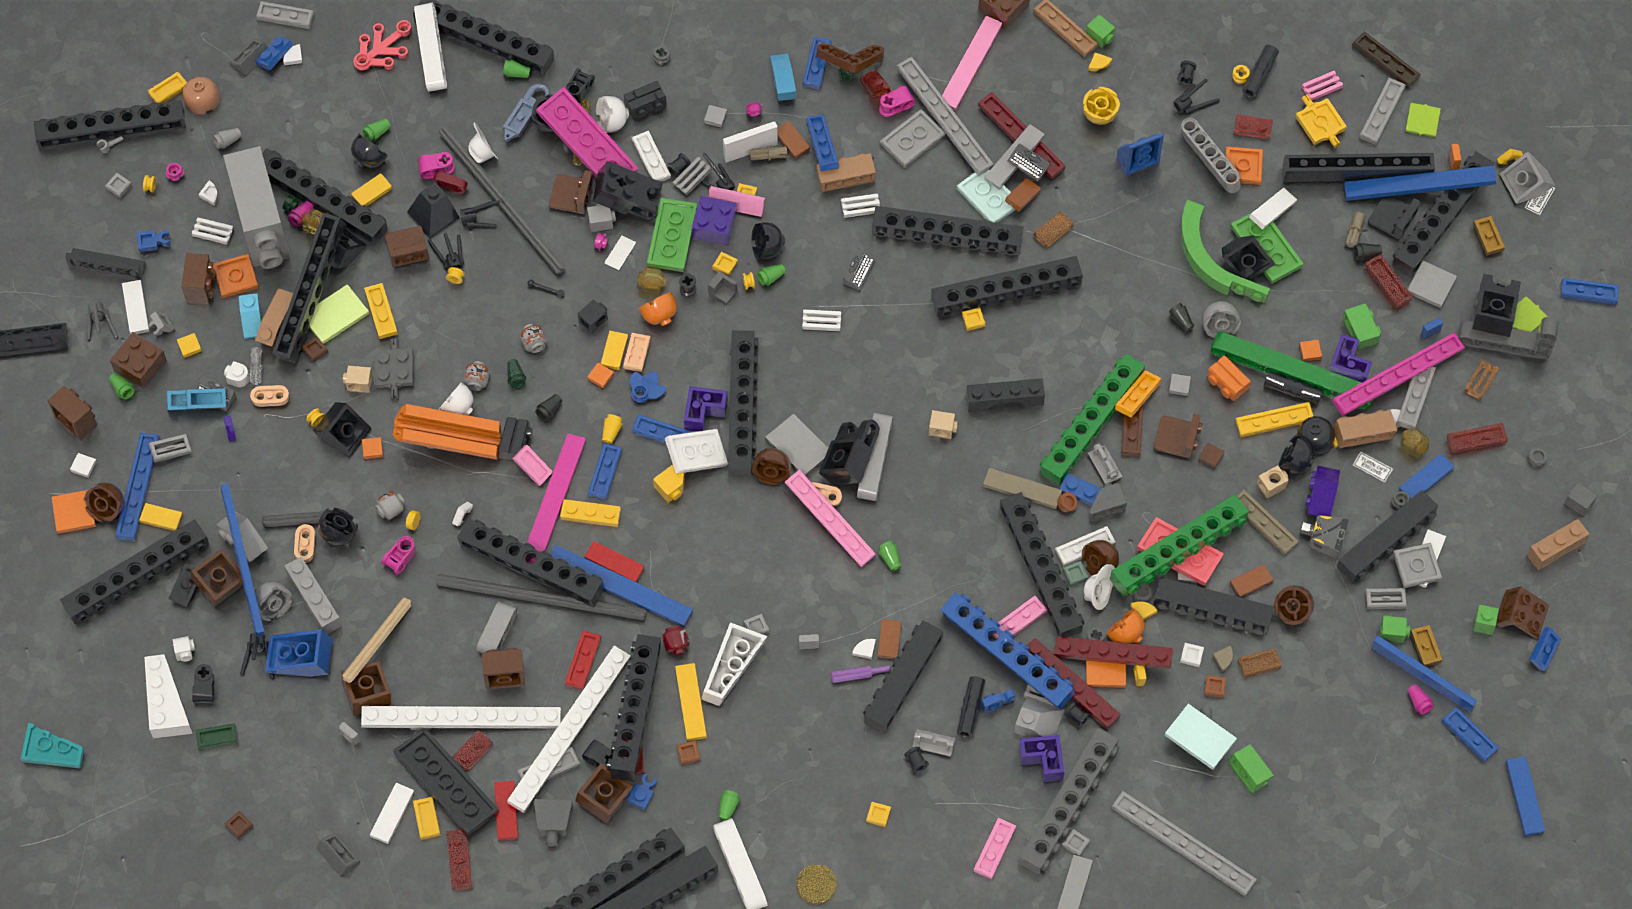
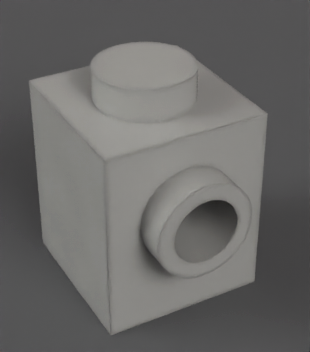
[587,204,616,232]

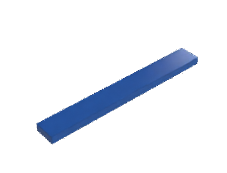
[1345,166,1496,201]
[221,483,264,638]
[550,545,693,628]

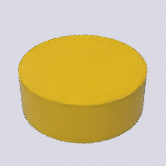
[406,510,421,531]

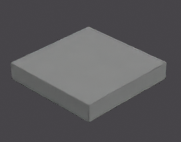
[1407,261,1457,308]
[1393,543,1442,588]

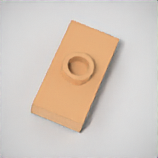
[623,333,651,372]

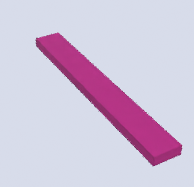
[1332,332,1465,416]
[527,433,586,564]

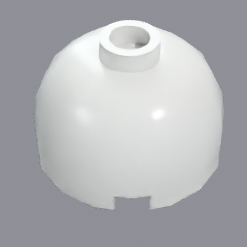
[596,96,629,133]
[438,383,473,415]

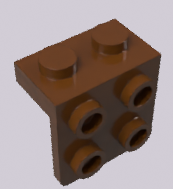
[1154,414,1203,458]

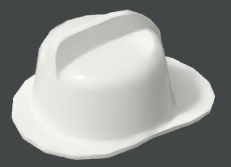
[469,122,498,163]
[1084,564,1115,610]

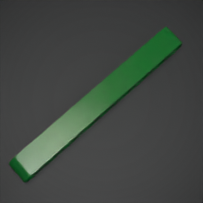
[1210,332,1372,409]

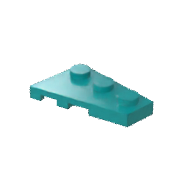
[21,722,84,769]

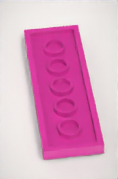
[536,87,638,178]

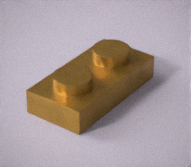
[1473,216,1505,256]
[1410,625,1443,667]

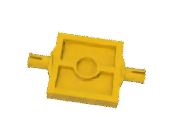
[1295,95,1347,148]

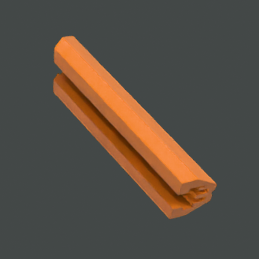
[392,404,502,460]

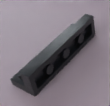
[65,248,146,281]
[0,323,68,357]

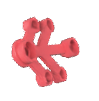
[353,20,412,70]

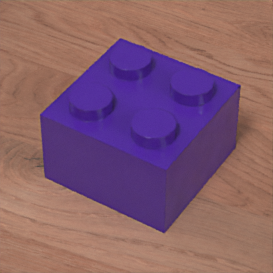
[692,195,737,245]

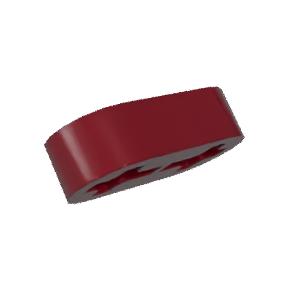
[432,172,468,194]

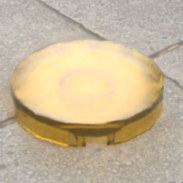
[797,865,837,905]

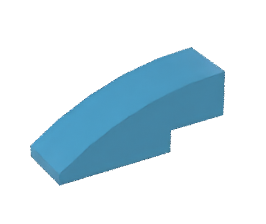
[770,53,796,101]
[166,388,226,411]

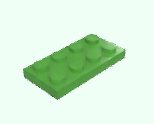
[647,198,698,272]
[1230,212,1303,284]

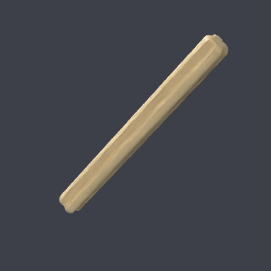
[342,598,411,683]

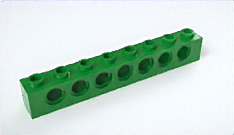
[1040,353,1145,486]
[1110,494,1249,597]

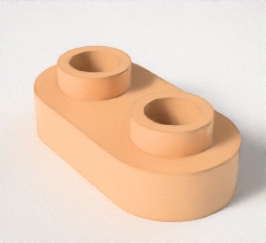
[250,385,289,407]
[812,482,842,507]
[294,524,316,563]

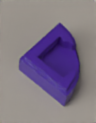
[223,415,236,442]

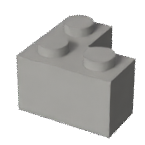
[216,511,268,562]

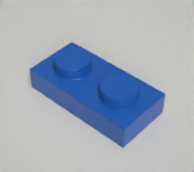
[255,36,293,70]
[1059,473,1101,506]
[1529,627,1561,671]

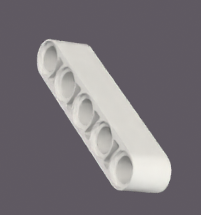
[414,3,447,92]
[713,818,768,909]

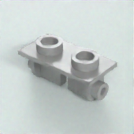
[1088,443,1123,485]
[912,729,955,757]

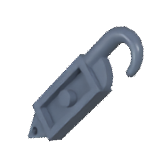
[503,84,550,142]

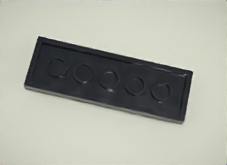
[393,728,499,836]

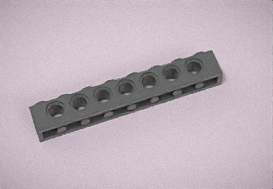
[1018,728,1120,875]

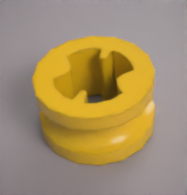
[1232,65,1250,84]
[143,175,156,193]
[446,267,465,284]
[742,272,755,290]
[306,408,325,427]

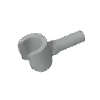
[97,136,123,153]

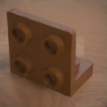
[549,170,593,214]
[385,226,429,267]
[1496,586,1549,639]

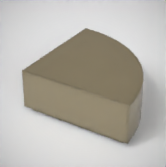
[1213,646,1233,672]

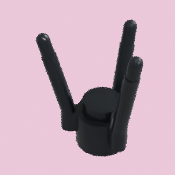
[1173,79,1220,114]
[695,153,735,191]
[460,200,500,228]
[428,233,464,269]
[240,632,274,680]

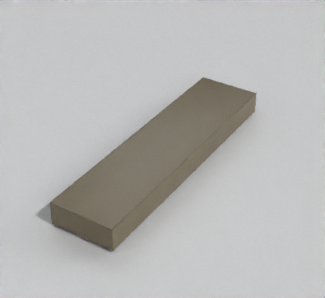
[983,468,1062,509]
[1237,490,1299,556]

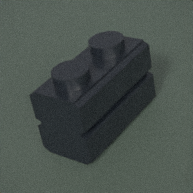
[623,81,667,119]
[498,417,533,461]

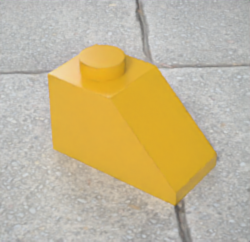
[653,465,685,503]

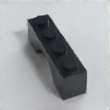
[966,378,1045,412]

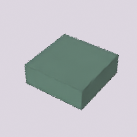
[1063,561,1088,587]

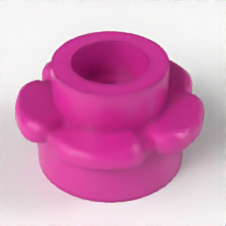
[746,102,763,116]
[166,163,184,181]
[594,233,608,251]

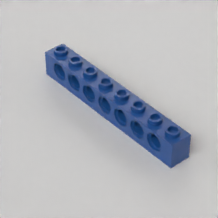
[940,592,1075,711]

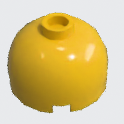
[1083,87,1120,125]

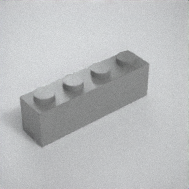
[284,557,341,634]

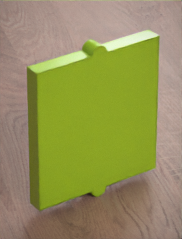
[1405,103,1441,137]
[1512,296,1548,332]

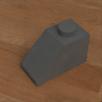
[1088,483,1127,522]

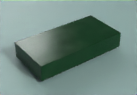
[196,723,238,750]

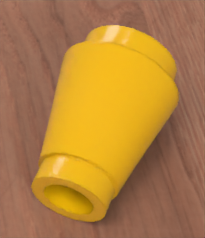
[602,414,623,444]

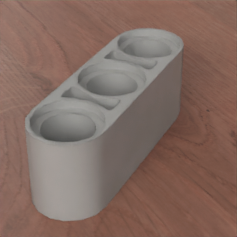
[477,601,518,653]

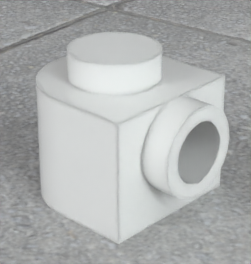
[224,361,250,387]
[173,636,195,662]

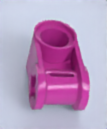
[879,86,915,117]
[418,152,455,179]
[381,536,416,575]

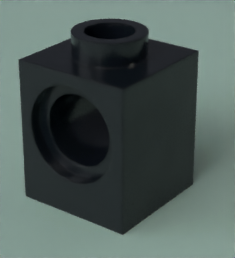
[578,299,608,333]

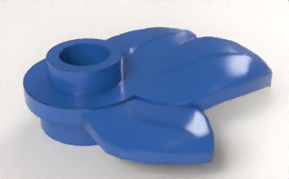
[629,372,666,403]

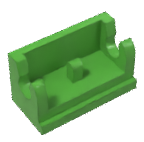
[1228,744,1274,794]

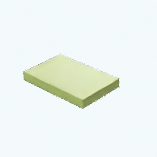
[309,285,369,344]

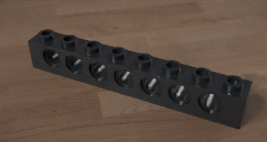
[413,0,554,76]
[34,100,186,149]
[262,148,388,246]
[1392,151,1495,277]
[872,206,1024,255]
[272,213,346,364]
[931,256,1083,317]
[728,330,758,477]
[999,492,1084,637]
[60,519,209,624]
[457,519,605,608]
[607,634,661,782]
[543,827,685,909]

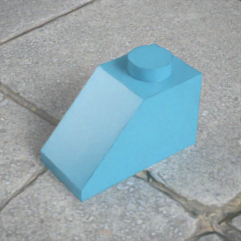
[239,294,262,339]

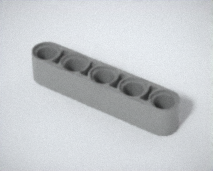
[1181,118,1241,193]
[857,413,893,501]

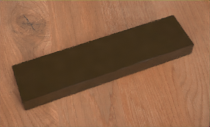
[1352,31,1421,89]

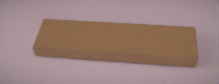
[1033,0,1098,57]

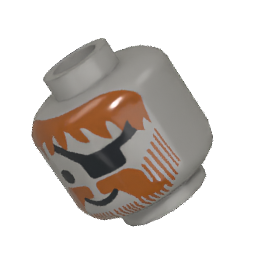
[520,324,547,353]
[463,361,490,391]
[375,491,405,520]

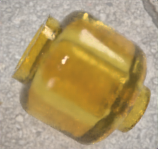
[301,209,323,236]
[637,268,666,293]
[1400,428,1429,456]

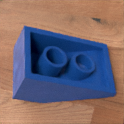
[1117,133,1164,175]
[265,629,333,677]

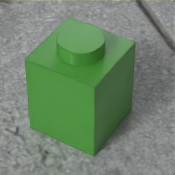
[1086,15,1115,48]
[1473,604,1499,635]
[1380,616,1410,643]

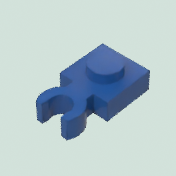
[137,230,171,252]
[981,689,1016,714]
[627,773,657,811]

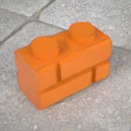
[1207,356,1251,401]

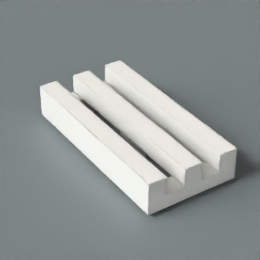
[841,194,880,218]
[192,218,234,245]
[802,310,841,331]

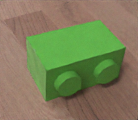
[1343,303,1381,350]

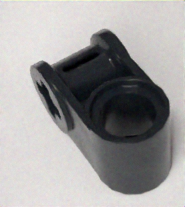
[566,68,595,104]
[192,664,214,703]
[582,740,613,767]

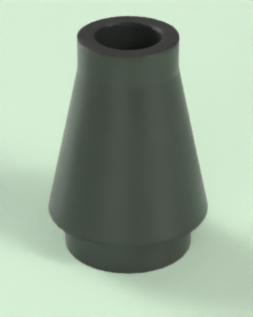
[1353,243,1382,261]
[1169,303,1195,332]
[535,394,562,421]

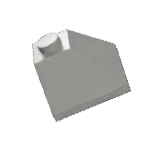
[1500,152,1555,204]
[1014,697,1065,738]

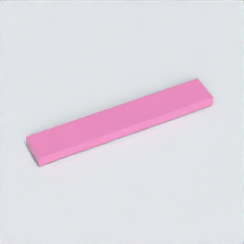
[942,16,1002,111]
[785,470,876,568]

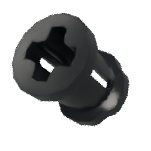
[1177,60,1197,85]
[667,153,691,177]
[679,273,696,297]
[1064,702,1090,728]
[904,747,929,773]

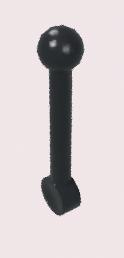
[527,280,564,298]

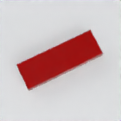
[584,541,645,582]
[565,631,601,690]
[494,781,518,841]

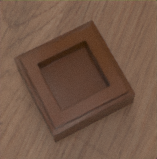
[302,336,328,363]
[1198,443,1225,469]
[224,811,253,839]

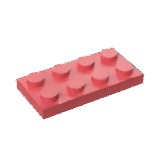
[1137,517,1224,586]

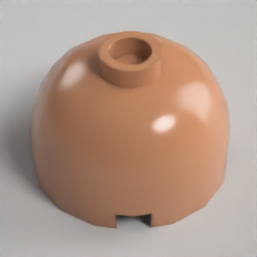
[182,76,220,114]

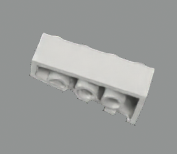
[701,623,767,706]
[144,654,193,738]

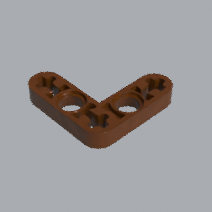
[816,43,884,73]

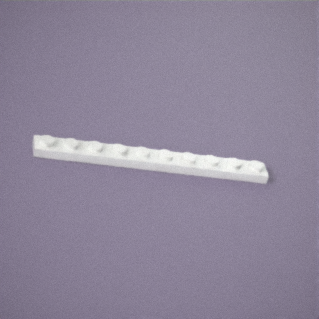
[507,646,631,813]
[361,706,561,729]

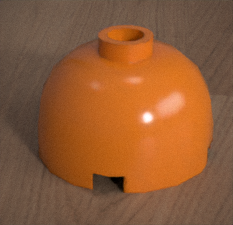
[638,292,677,327]
[1106,608,1145,644]

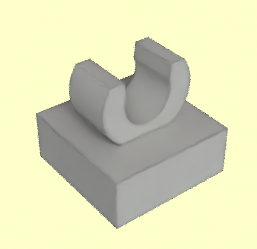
[149,311,175,336]

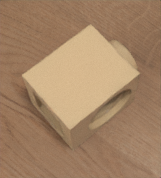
[343,366,373,393]
[929,410,958,439]
[1257,465,1289,499]

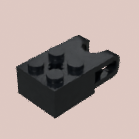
[593,161,662,220]
[1472,274,1521,337]
[819,420,880,485]

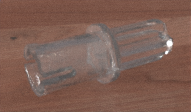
[248,348,263,386]

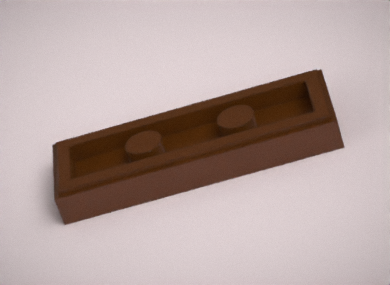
[1121,404,1144,457]

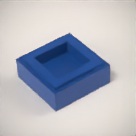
[1421,318,1443,339]

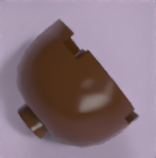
[752,448,791,485]
[84,482,124,522]
[1082,540,1119,576]
[1274,585,1315,625]

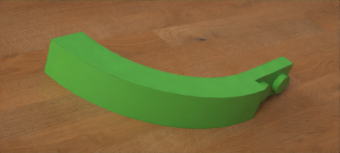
[1180,200,1270,303]

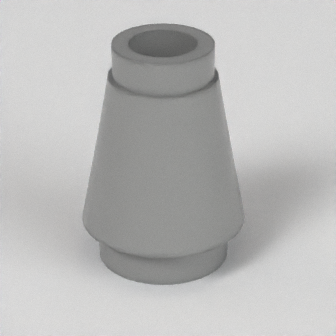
[213,128,242,149]

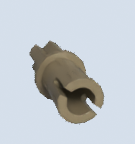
[750,146,787,161]
[1345,212,1366,248]

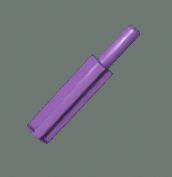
[831,666,891,683]

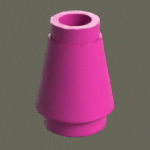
[287,201,314,227]
[1408,685,1434,714]

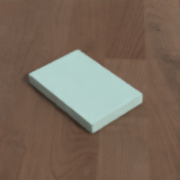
[956,170,1016,223]
[1165,704,1237,770]

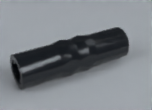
[1242,44,1279,97]
[1264,371,1323,405]
[957,676,986,737]

